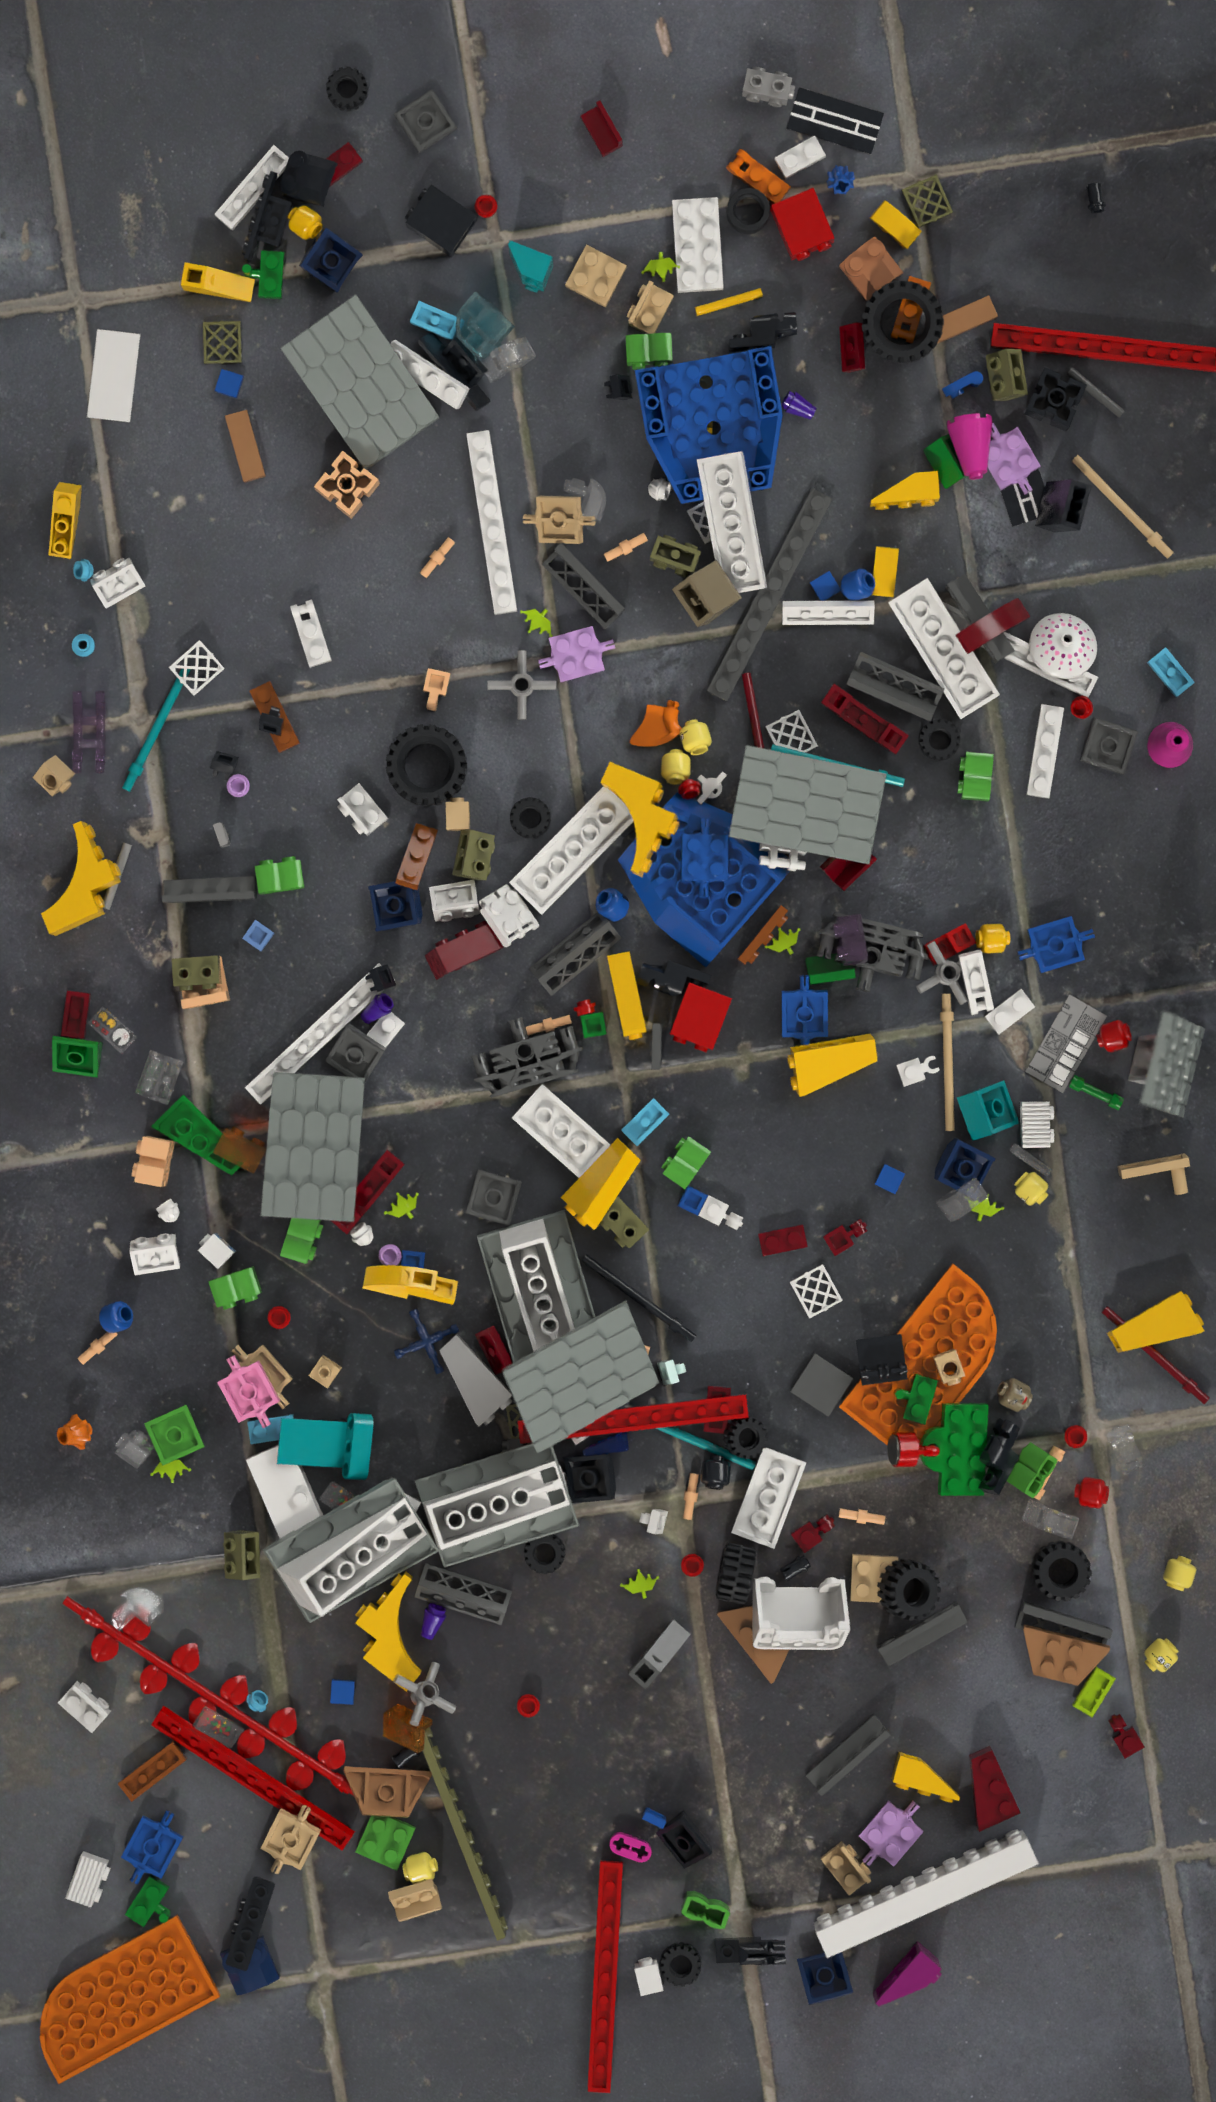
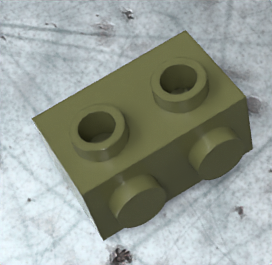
[986,349,1028,401]
[650,535,701,578]
[452,829,495,881]
[172,956,222,991]
[599,1196,649,1249]
[223,1530,260,1580]

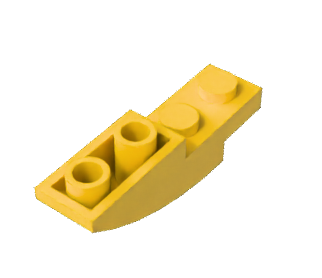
[362,1265,458,1305]

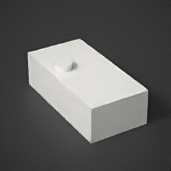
[246,1444,323,1539]

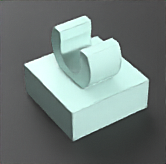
[657,1360,686,1385]

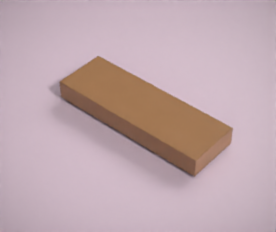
[937,296,998,344]
[225,410,266,483]

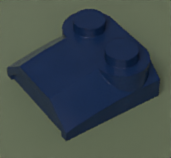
[299,228,363,293]
[368,881,423,931]
[934,1138,996,1199]
[220,1935,280,1995]
[797,1952,853,2005]

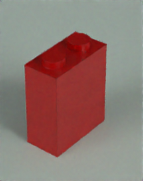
[770,188,835,261]
[670,982,732,1053]

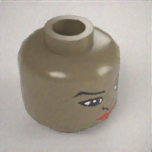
[997,1378,1033,1412]

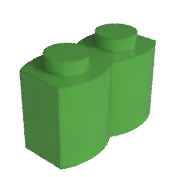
[626,333,673,370]
[957,752,994,801]
[255,856,305,895]
[661,1136,711,1189]
[280,1218,323,1264]
[208,1266,262,1310]
[1007,1442,1057,1498]
[681,1891,730,1929]

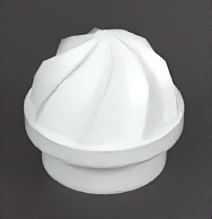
[648,478,671,501]
[156,1199,180,1222]
[350,1222,373,1246]

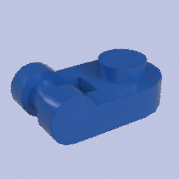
[942,371,983,399]

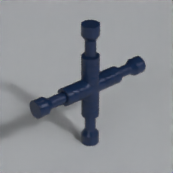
[394,1309,460,1374]

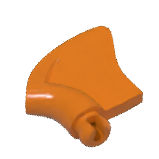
[630,700,682,747]

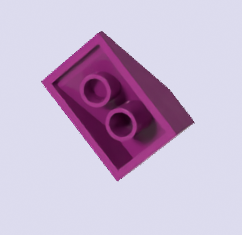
[873,1941,942,2006]

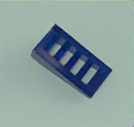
[583,1432,629,1456]

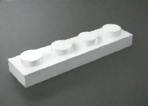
[214,145,289,231]
[390,340,470,409]
[782,601,875,625]
[1026,704,1064,799]

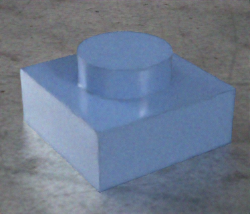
[242,920,275,952]

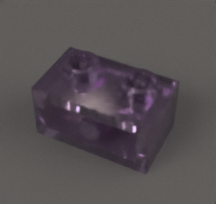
[833,914,868,966]

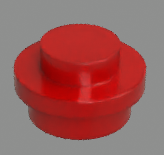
[475,195,497,218]
[1070,696,1093,719]
[678,779,701,799]
[573,999,596,1016]
[268,1306,291,1329]
[1064,1425,1087,1448]
[681,1553,704,1577]
[517,1694,540,1717]

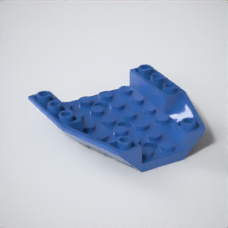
[635,346,783,504]
[618,792,790,967]

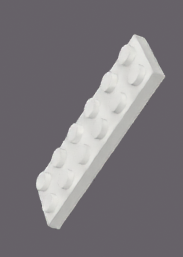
[697,451,767,593]
[888,578,1000,719]
[509,787,634,915]

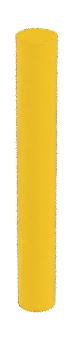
[695,288,763,316]

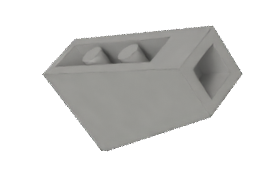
[439,1334,512,1426]

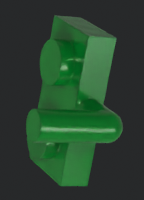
[242,250,285,299]
[894,1374,938,1425]
[125,1875,171,1927]

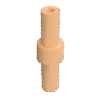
[604,533,648,562]
[419,537,455,578]
[526,1015,572,1035]
[77,1332,118,1365]
[683,1473,699,1520]
[839,1508,885,1525]

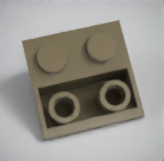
[672,560,742,627]

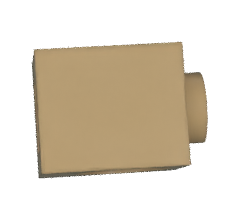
[33,755,75,797]
[446,797,470,831]
[933,1349,965,1386]
[309,1355,342,1389]

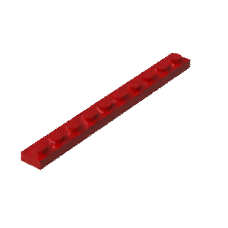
[990,323,1216,372]
[518,1394,749,1444]
[151,1706,355,1850]
[587,1860,623,2093]

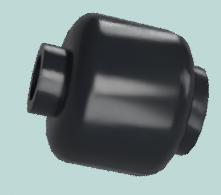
[700,1455,731,1490]

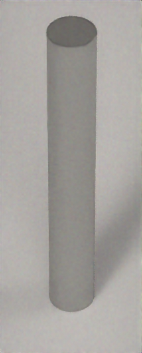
[103,842,132,910]

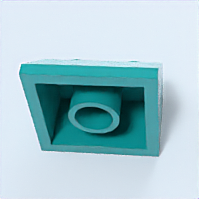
[508,240,553,293]
[957,1080,1019,1141]

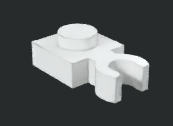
[896,1056,939,1087]

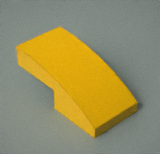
[870,200,922,249]
[872,546,899,597]

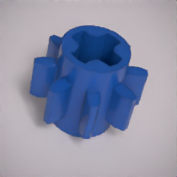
[826,165,855,195]

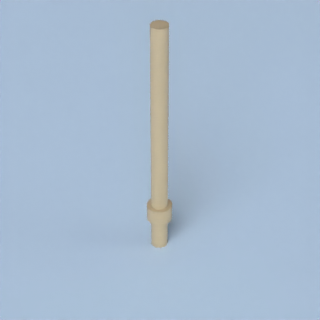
[1072,455,1174,559]
[940,994,955,1131]

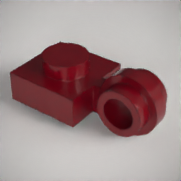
[823,1219,868,1256]
[791,1514,835,1553]
[1108,1714,1145,1759]

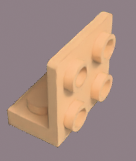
[181,956,230,1009]

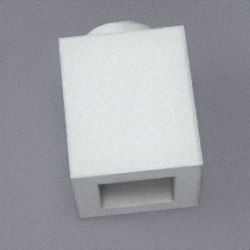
[198,1233,236,1269]
[635,1957,663,1996]

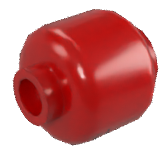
[1096,1020,1132,1053]
[1074,1477,1109,1509]

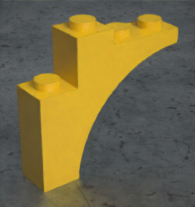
[600,762,679,877]
[41,821,121,936]
[355,1572,422,1692]

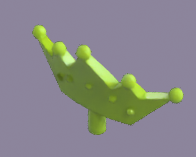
[641,252,680,282]
[520,609,553,637]
[764,928,800,955]
[384,1192,419,1219]
[965,1194,1004,1221]
[150,1460,191,1483]
[620,1569,659,1599]

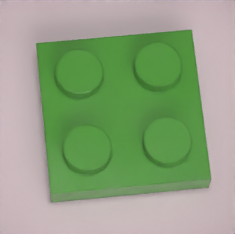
[144,1405,205,1466]
[355,1816,416,1871]

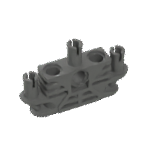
[816,913,929,992]
[471,1017,583,1098]

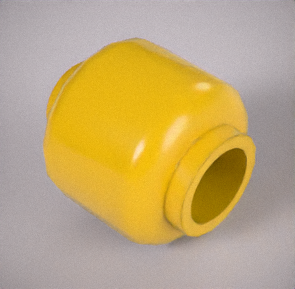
[288,205,323,240]
[975,924,1010,954]

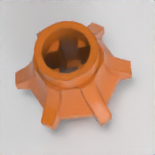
[57,1414,92,1450]

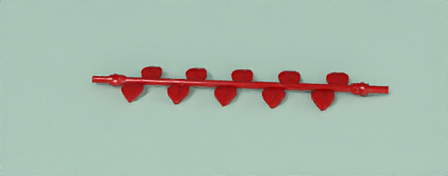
[62,1596,354,1796]

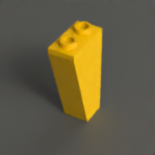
[607,951,647,1040]
[787,1033,878,1097]
[561,1138,641,1230]
[1107,1291,1205,1353]

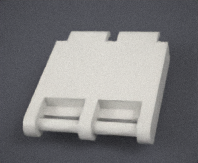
[479,884,539,947]

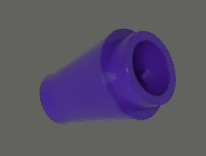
[781,391,817,420]
[361,993,394,1024]
[421,1603,446,1640]

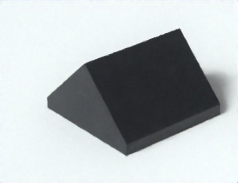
[656,1810,713,1869]

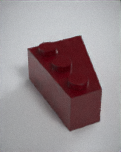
[425,920,504,980]
[969,1746,1020,1832]

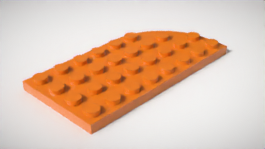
[838,1263,997,1446]
[40,1914,221,2084]

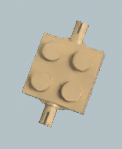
[523,496,596,544]
[228,1345,293,1410]
[260,1805,321,1874]

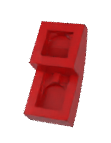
[923,923,976,966]

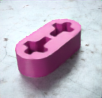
[610,1832,652,1863]

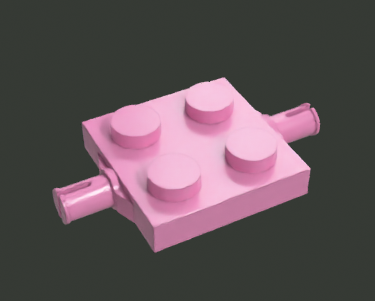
[217,1355,280,1428]

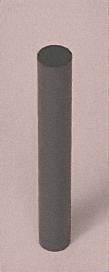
[1067,367,1125,418]

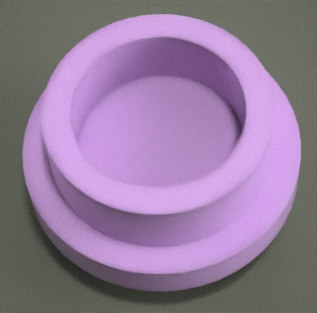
[227,774,250,797]
[379,1244,402,1266]

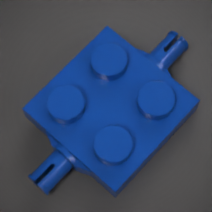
[681,818,728,897]
[1017,916,1095,973]
[782,975,828,1045]
[121,1810,184,1884]

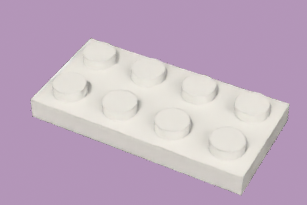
[672,197,723,293]
[512,1084,610,1178]
[731,1447,806,1549]

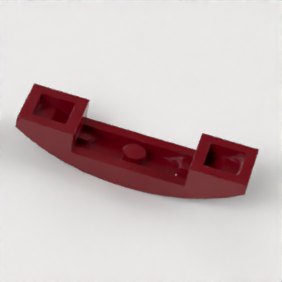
[955,598,1030,655]
[821,684,909,755]
[330,1149,405,1234]

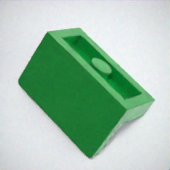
[923,434,968,489]
[806,953,856,985]

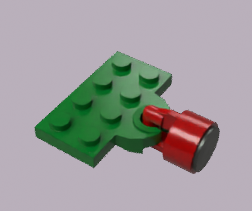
[887,1403,989,1496]

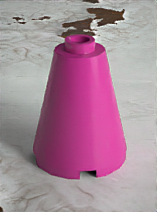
[946,413,992,480]
[1147,722,1193,768]

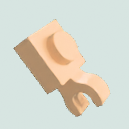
[423,668,451,711]

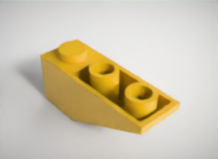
[181,262,255,302]
[870,471,940,510]
[49,482,82,559]
[891,1752,960,1803]

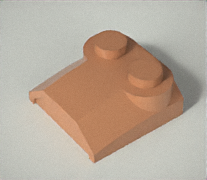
[839,237,903,301]

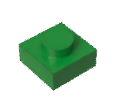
[580,1012,607,1038]

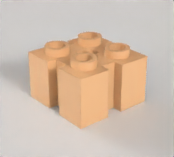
[314,451,380,519]
[132,1136,175,1187]

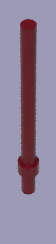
[742,672,764,749]
[1101,1306,1210,1404]

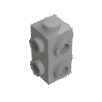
[742,67,795,107]

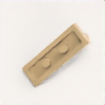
[1117,1153,1190,1195]

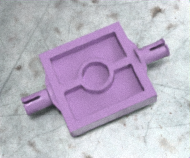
[988,423,1041,495]
[538,626,615,682]
[859,1800,924,1867]

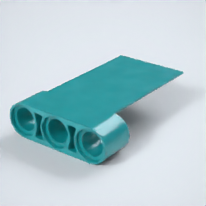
[277,1413,374,1480]

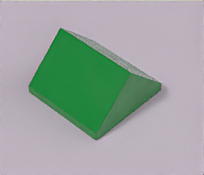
[52,1036,103,1078]

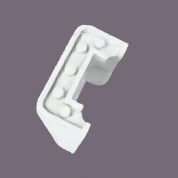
[752,1577,850,1650]

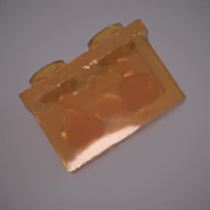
[213,1126,267,1174]
[383,1704,432,1753]

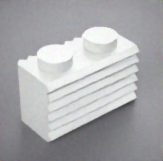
[1020,1101,1054,1148]
[65,1851,111,1907]

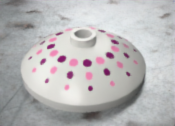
[1029,613,1097,679]

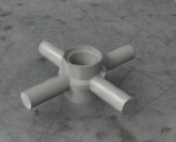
[488,650,556,720]
[916,941,968,1005]
[393,1662,456,1726]

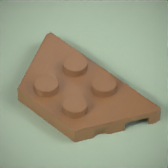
[717,1605,789,1684]
[1023,1624,1110,1686]
[343,1766,432,1818]

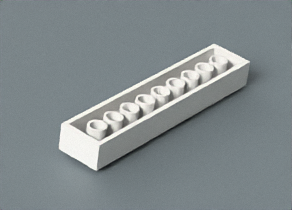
[814,1829,1038,1958]

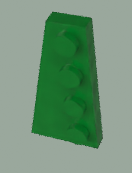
[151,1094,248,1175]

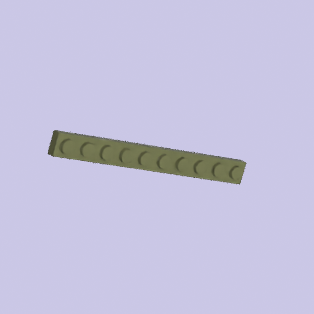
[413,1720,509,1941]

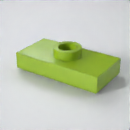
[1072,1666,1116,1718]

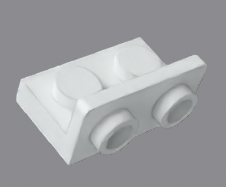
[90,558,145,609]
[337,783,388,836]
[429,880,480,922]
[129,1234,180,1275]
[58,1681,111,1733]

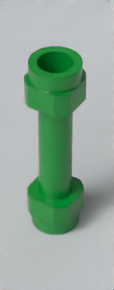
[1068,1075,1124,1110]

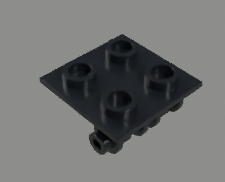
[856,1334,907,1385]

